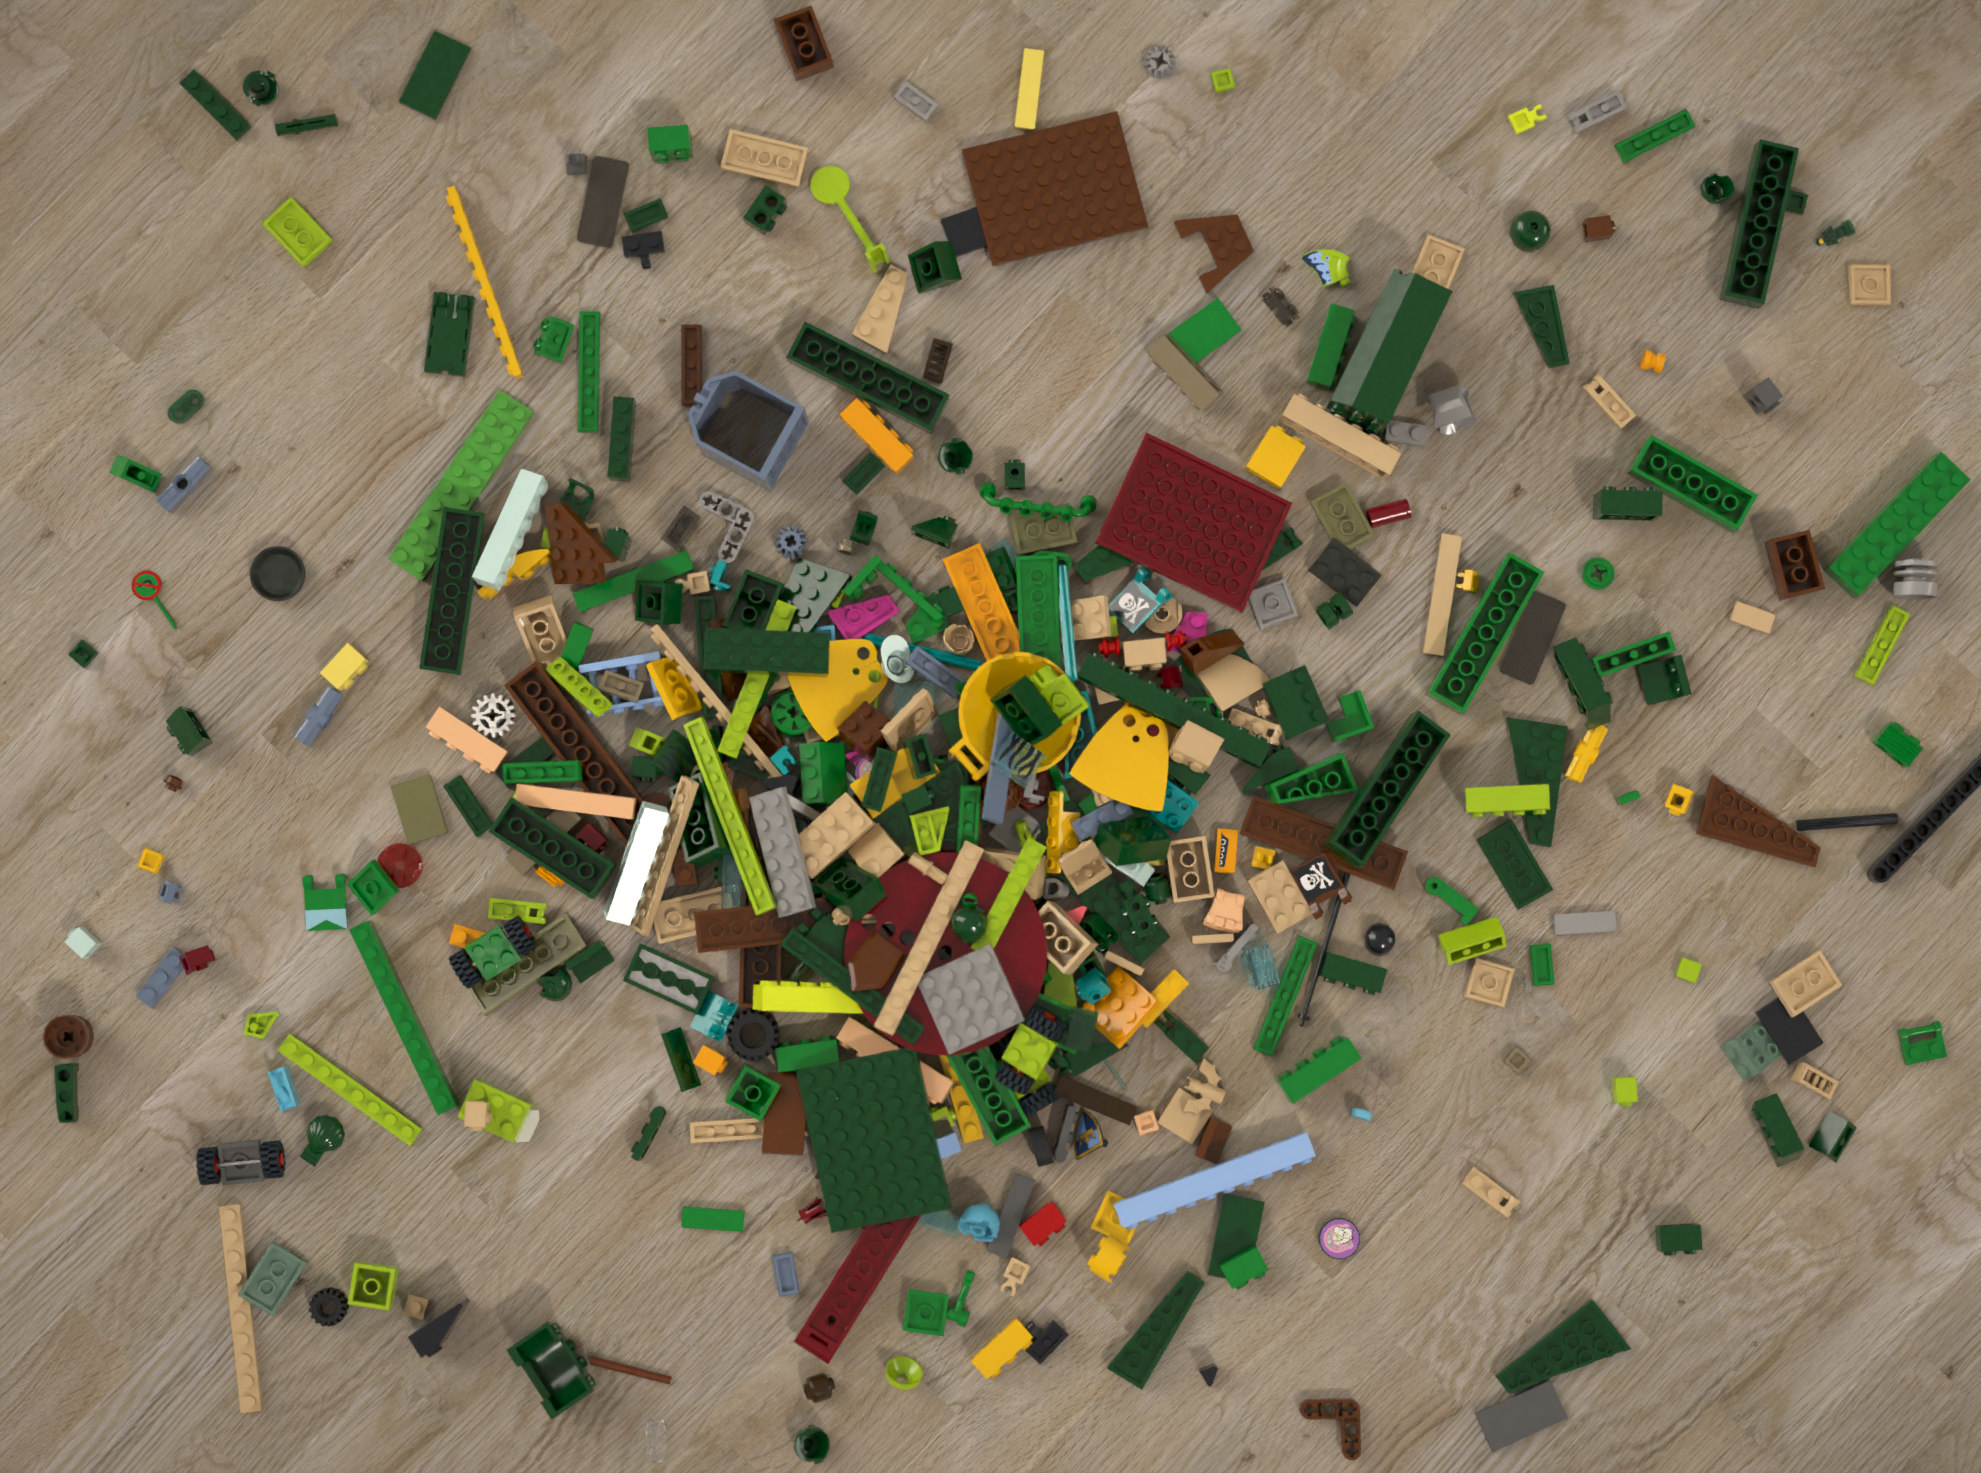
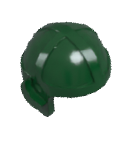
[243,70,278,107]
[937,438,973,475]
[951,907,987,944]
[539,967,572,1002]
[793,1425,830,1464]

